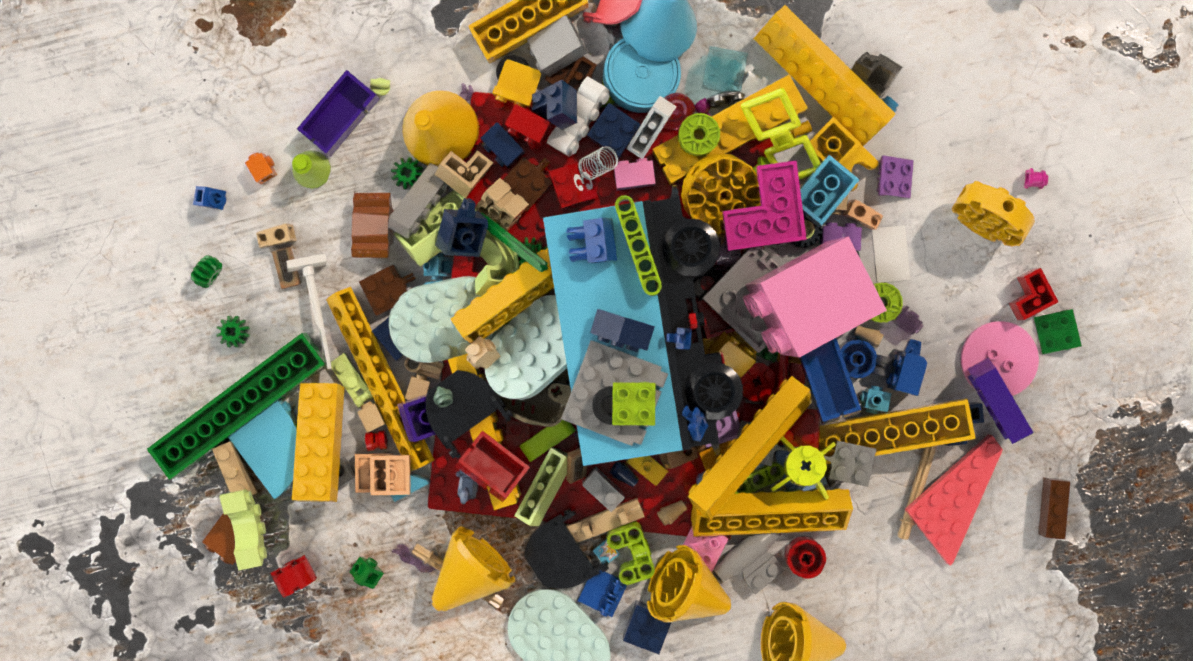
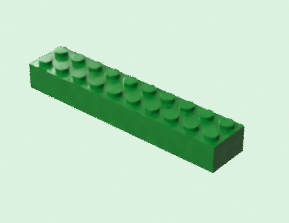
[147,333,327,480]

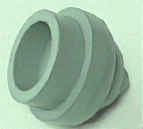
[433,386,453,408]

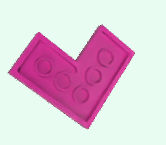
[722,160,807,251]

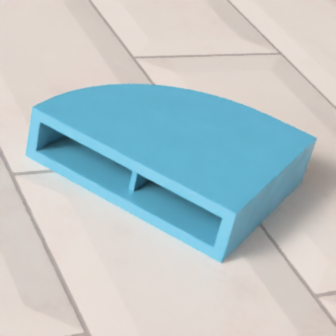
[228,400,297,499]

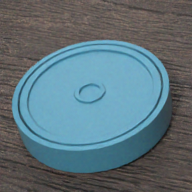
[603,38,681,113]

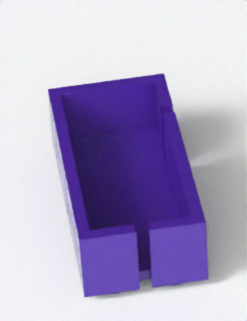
[297,70,380,157]
[967,358,1034,444]

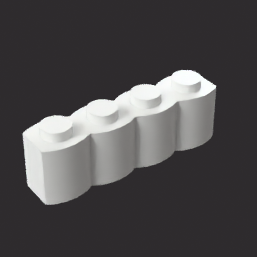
[547,76,610,157]

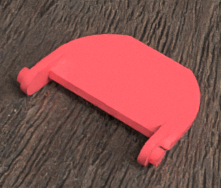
[582,0,642,25]

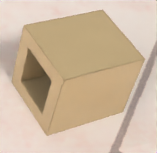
[405,373,430,400]
[357,401,386,433]

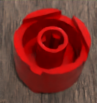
[740,362,775,401]
[784,536,827,579]
[270,554,317,598]

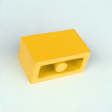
[709,332,756,378]

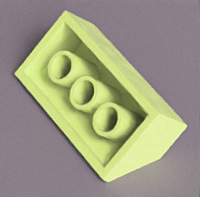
[394,190,476,266]

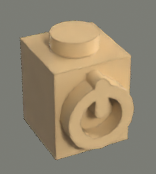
[465,337,501,369]

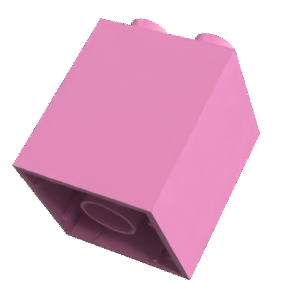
[743,236,886,357]

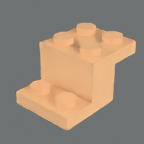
[355,453,411,495]

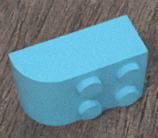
[800,155,859,227]

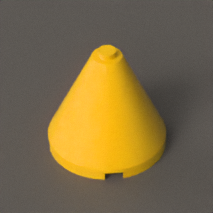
[402,90,479,167]
[431,526,515,612]
[647,545,731,623]
[760,602,846,661]

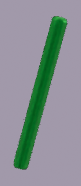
[481,212,548,272]

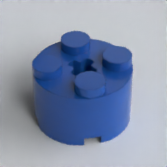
[839,340,877,378]

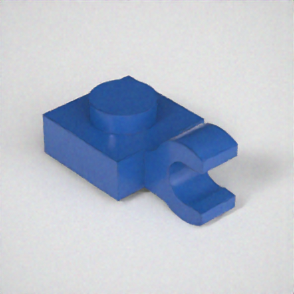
[666,328,692,349]
[682,406,708,442]

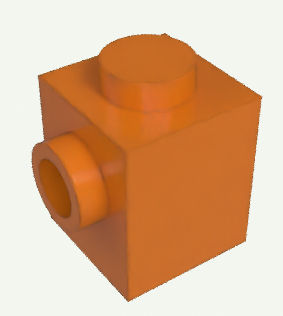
[245,152,278,184]

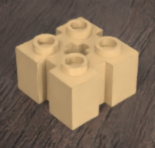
[475,178,529,231]

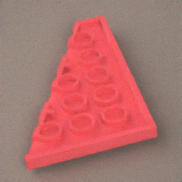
[904,434,1003,566]

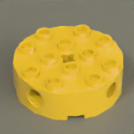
[681,153,761,234]
[952,181,1035,247]

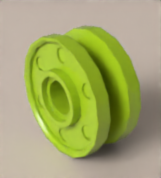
[678,113,720,156]
[870,283,903,323]

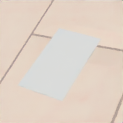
[872,225,910,283]

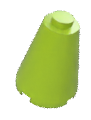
[292,150,331,189]

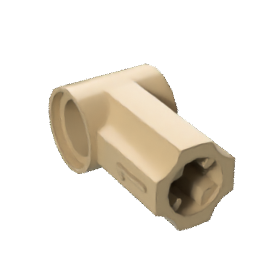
[404,357,444,380]

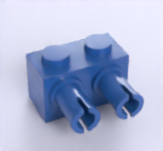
[566,218,617,263]

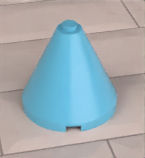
[620,0,697,62]

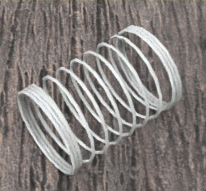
[578,146,618,180]

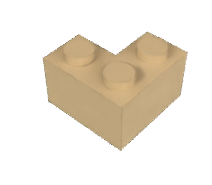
[435,151,493,198]

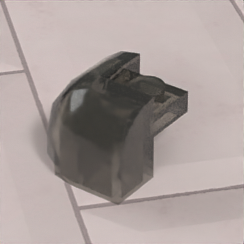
[851,52,903,98]

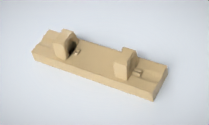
[566,498,645,543]

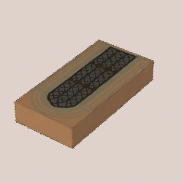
[272,247,301,289]
[566,448,587,484]

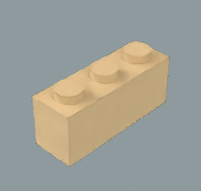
[212,441,258,495]

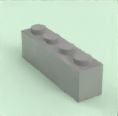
[388,163,450,239]

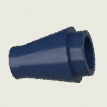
[610,461,639,487]

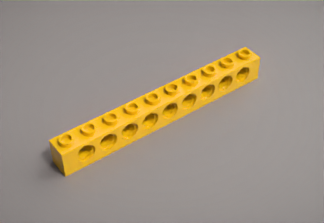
[326,287,434,472]

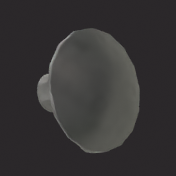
[707,91,745,108]

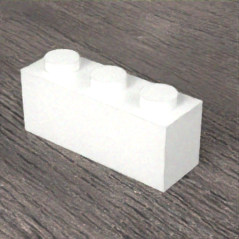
[626,96,676,159]

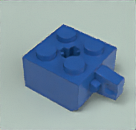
[886,339,928,396]

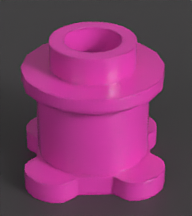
[1024,168,1049,189]

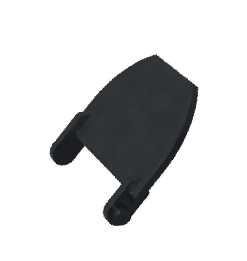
[426,370,513,459]
[524,508,609,589]

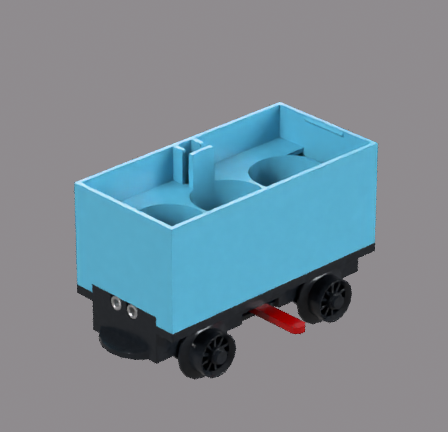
[543,185,743,466]

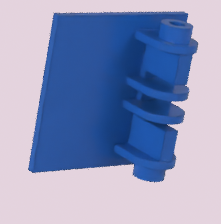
[578,570,627,617]

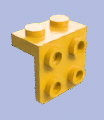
[492,60,541,108]

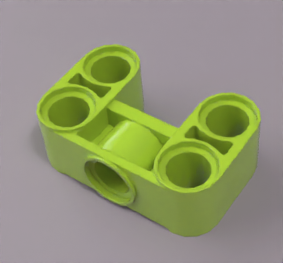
[607,521,655,585]

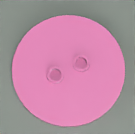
[960,321,1039,396]

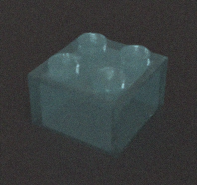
[701,46,748,92]

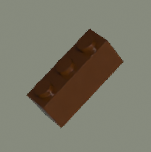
[1038,477,1070,539]

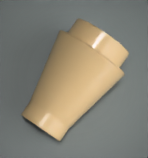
[853,326,884,348]
[657,500,687,526]

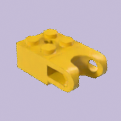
[803,117,878,192]

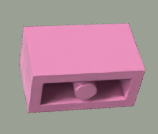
[614,158,655,190]

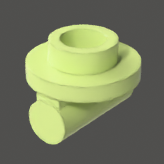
[370,78,390,96]

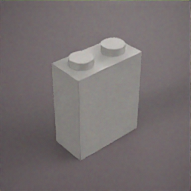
[527,15,588,77]
[582,466,625,512]

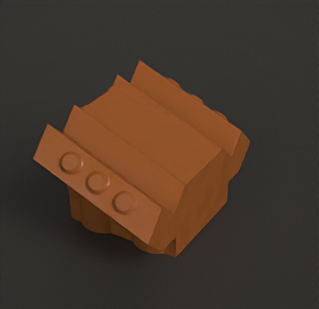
[351,193,394,258]

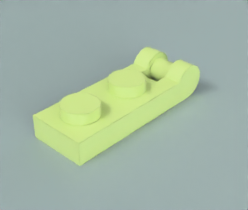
[331,353,373,408]

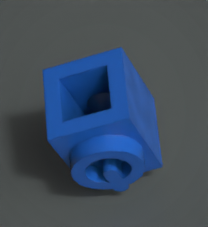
[193,186,226,210]

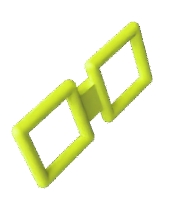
[741,88,821,180]

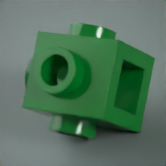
[349,556,384,589]

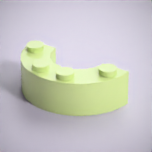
[475,230,519,296]
[219,489,267,571]

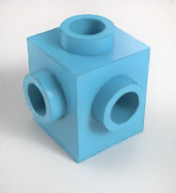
[423,253,454,280]
[860,385,892,414]

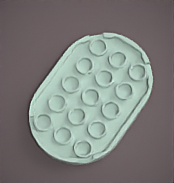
[389,276,504,363]
[485,295,567,400]
[508,589,611,661]

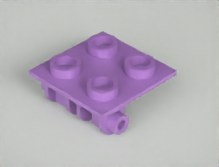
[876,155,914,198]

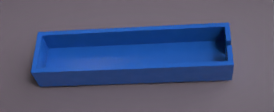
[799,338,861,425]

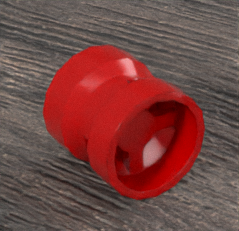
[365,430,388,451]

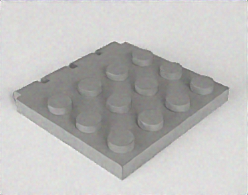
[702,246,781,353]
[561,340,668,446]

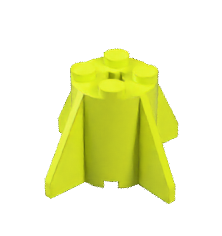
[771,436,836,500]

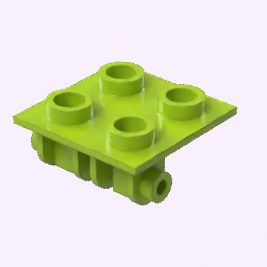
[612,382,656,426]

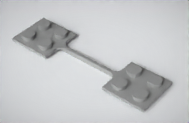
[737,420,876,487]

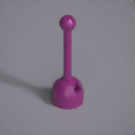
[693,98,712,117]

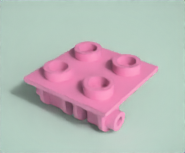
[683,527,728,572]

